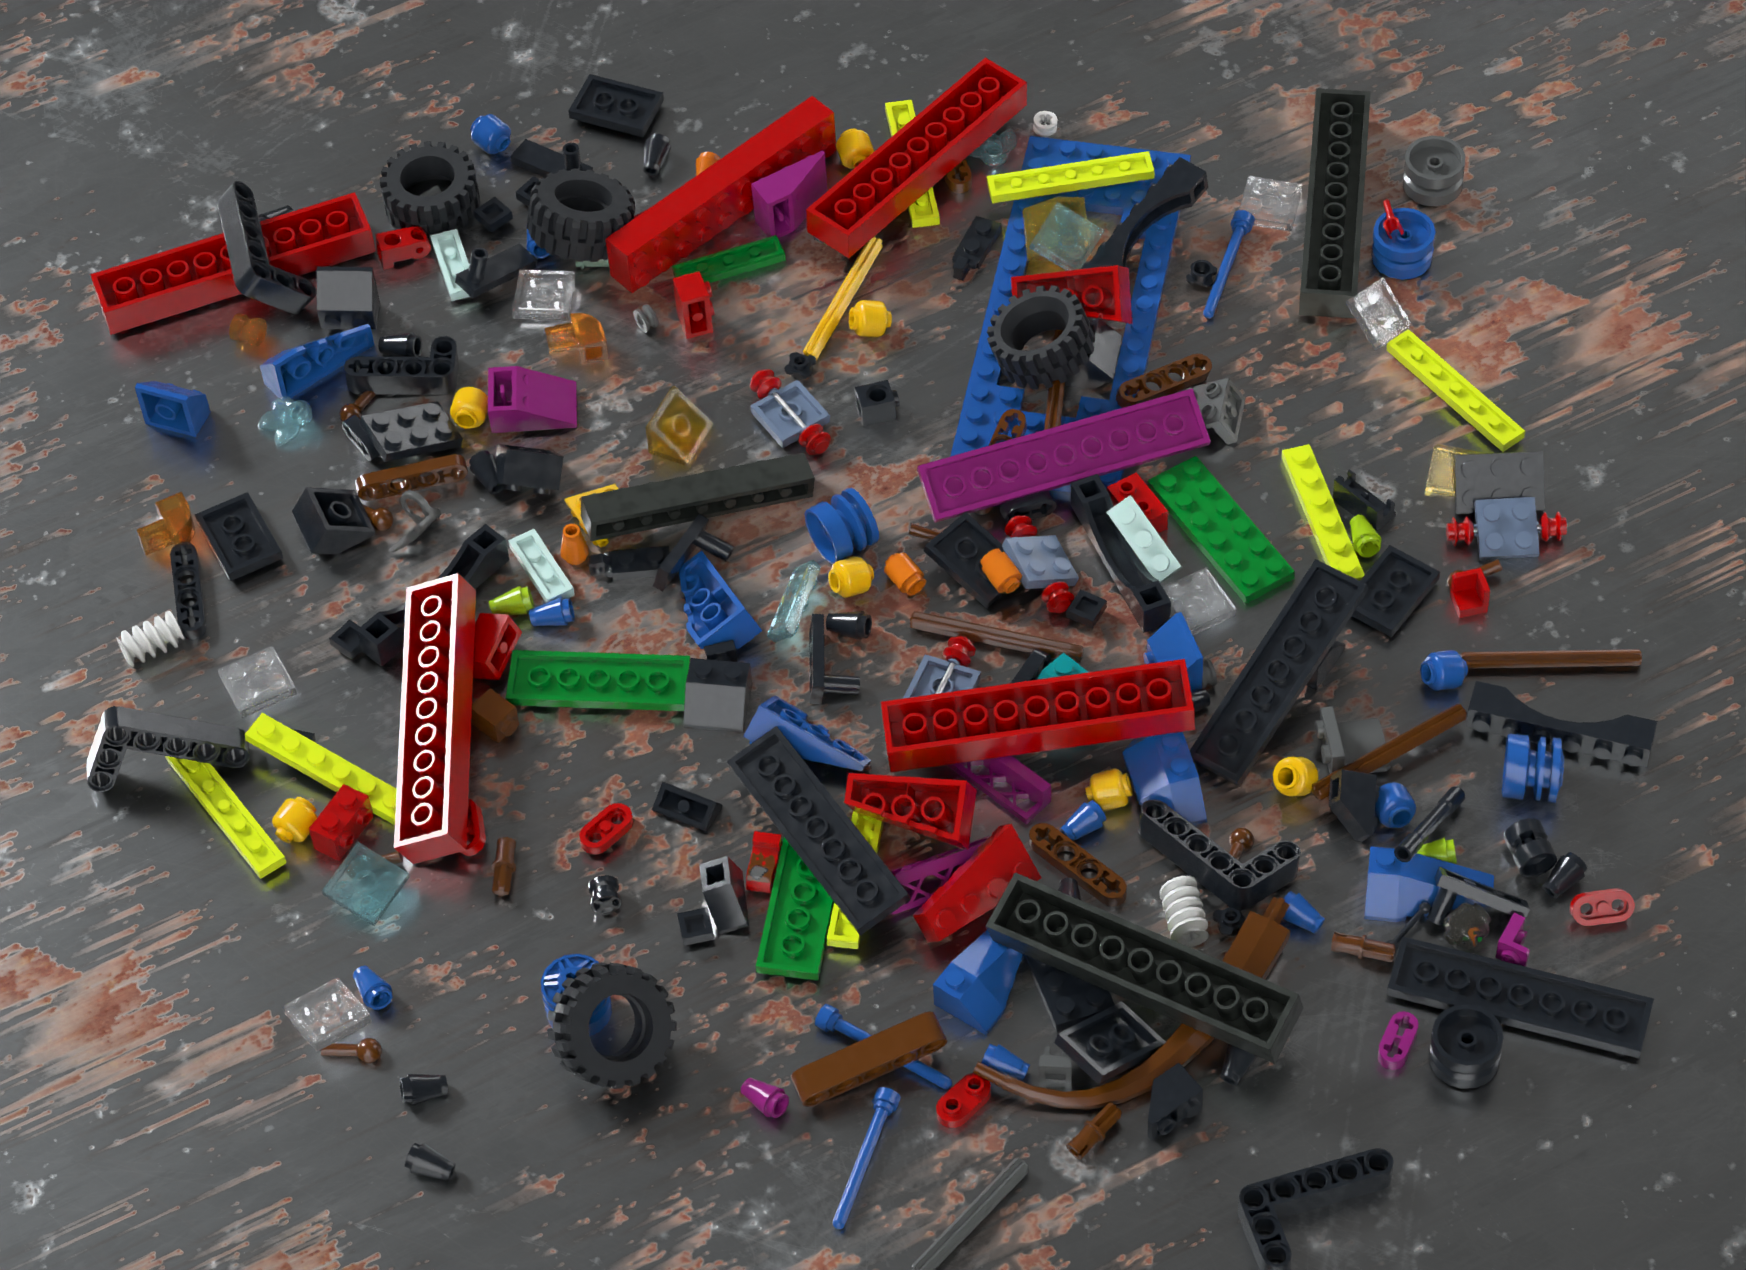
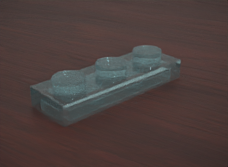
[767,560,821,643]

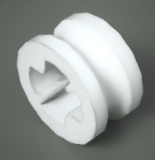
[1033,111,1058,137]

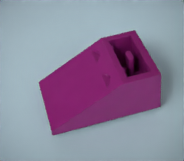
[751,150,828,239]
[488,366,577,433]

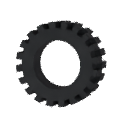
[380,141,480,240]
[987,285,1095,389]

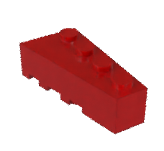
[1011,265,1132,324]
[844,773,977,850]
[913,824,1042,942]

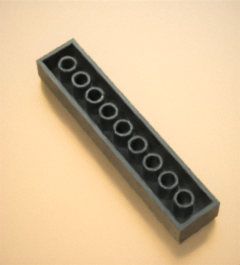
[1299,88,1371,319]
[986,873,1304,1064]

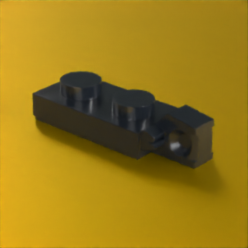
[952,216,1002,281]
[589,546,670,581]

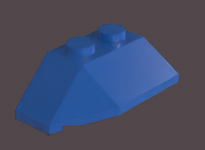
[1122,732,1207,825]

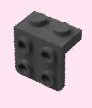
[1315,706,1391,774]

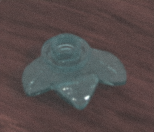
[970,129,1017,166]
[258,397,312,446]

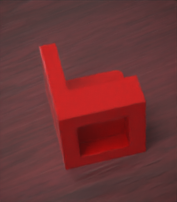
[1450,567,1490,618]

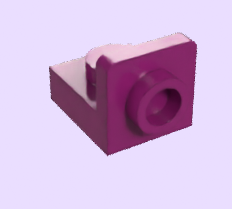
[1495,913,1530,967]

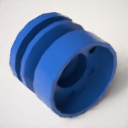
[804,488,879,564]
[1502,734,1564,803]
[541,954,612,1036]

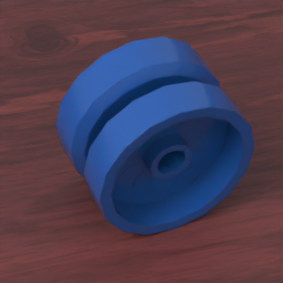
[1371,208,1436,280]

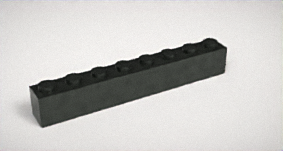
[580,453,815,542]

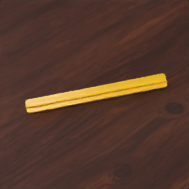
[803,237,883,360]

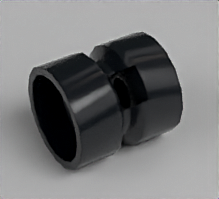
[1503,818,1557,877]

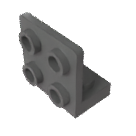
[1180,377,1246,445]

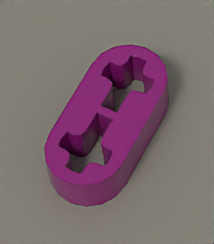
[1378,1011,1419,1070]

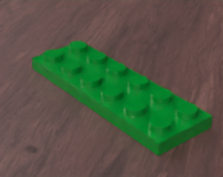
[1147,456,1295,604]
[505,650,691,711]
[755,817,850,981]

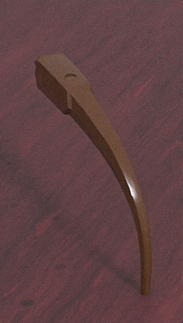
[973,897,1290,1110]

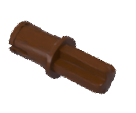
[491,837,516,897]
[1331,931,1396,962]
[1066,1103,1122,1160]

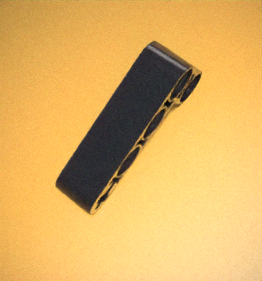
[344,336,459,395]

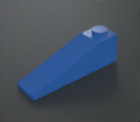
[260,324,375,403]
[679,550,762,649]
[743,695,871,771]
[1364,846,1494,922]
[933,930,1024,1035]

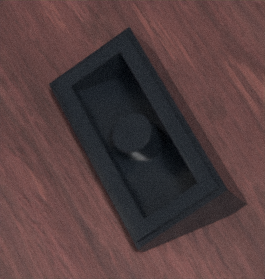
[652,781,722,831]

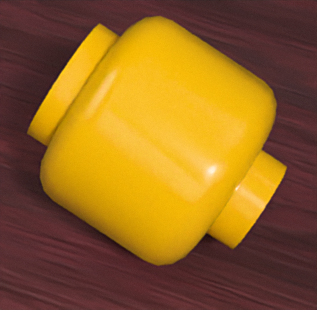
[836,128,875,169]
[849,300,892,337]
[450,387,488,429]
[828,556,874,598]
[1273,757,1319,797]
[1085,768,1133,812]
[272,797,317,843]

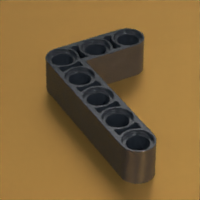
[217,181,317,314]
[87,706,250,792]
[1138,799,1301,910]
[1238,1148,1394,1270]

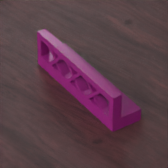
[947,756,1051,824]
[891,835,990,915]

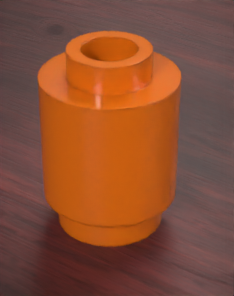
[980,549,1022,593]
[884,552,926,596]

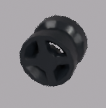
[588,875,622,913]

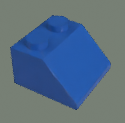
[135,381,211,437]
[1143,612,1203,690]

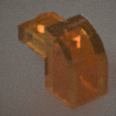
[545,313,609,365]
[136,491,195,555]

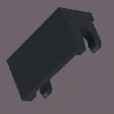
[1333,469,1396,532]

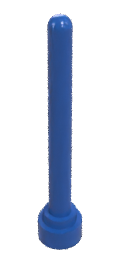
[1203,210,1255,319]
[814,1003,953,1089]
[832,1087,901,1229]

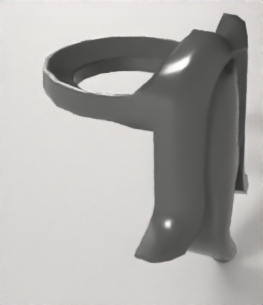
[388,490,441,552]

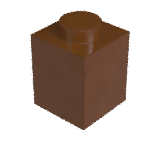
[471,688,520,743]

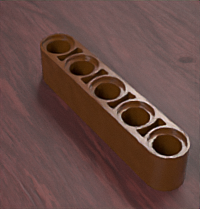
[791,1011,947,1107]

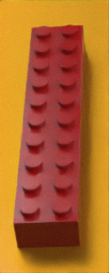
[806,57,1027,258]
[605,96,837,293]
[90,192,376,335]
[394,573,476,864]
[881,659,1195,773]

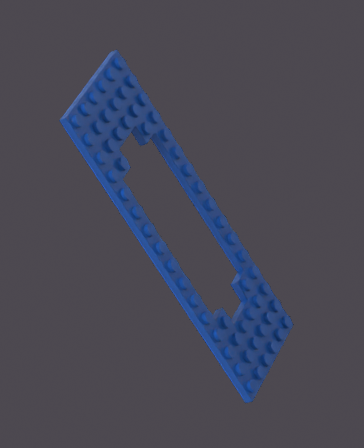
[950,136,1191,493]

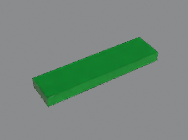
[672,235,786,283]

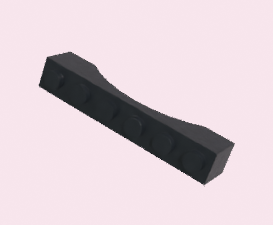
[1081,157,1208,269]
[1071,474,1171,633]
[357,524,510,667]
[1466,681,1658,768]

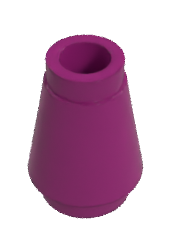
[741,1077,789,1118]

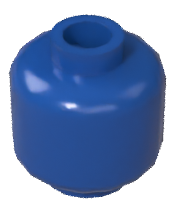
[470,114,511,155]
[1420,650,1468,691]
[1375,782,1417,828]

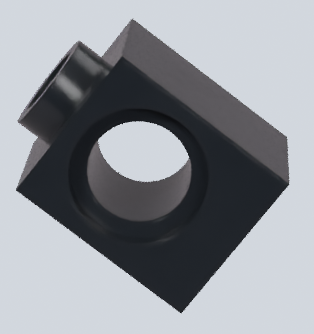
[855,380,900,426]

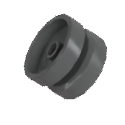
[1402,136,1466,207]

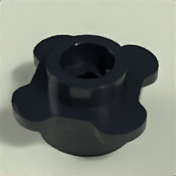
[1186,260,1217,287]
[784,352,816,380]
[1213,907,1246,936]

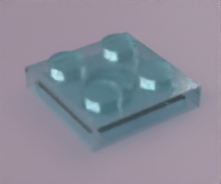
[1029,202,1105,271]
[322,842,409,926]

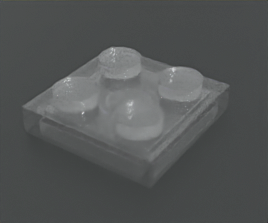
[1239,176,1303,232]
[512,269,575,321]
[1346,277,1412,351]
[1163,567,1237,635]
[218,646,297,718]
[283,977,372,1052]

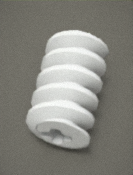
[116,611,184,668]
[1160,876,1210,947]

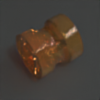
[229,313,267,346]

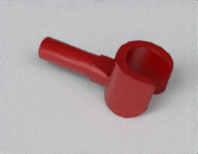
[1383,200,1404,239]

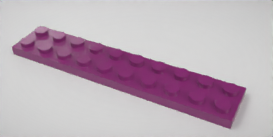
[917,388,1211,523]

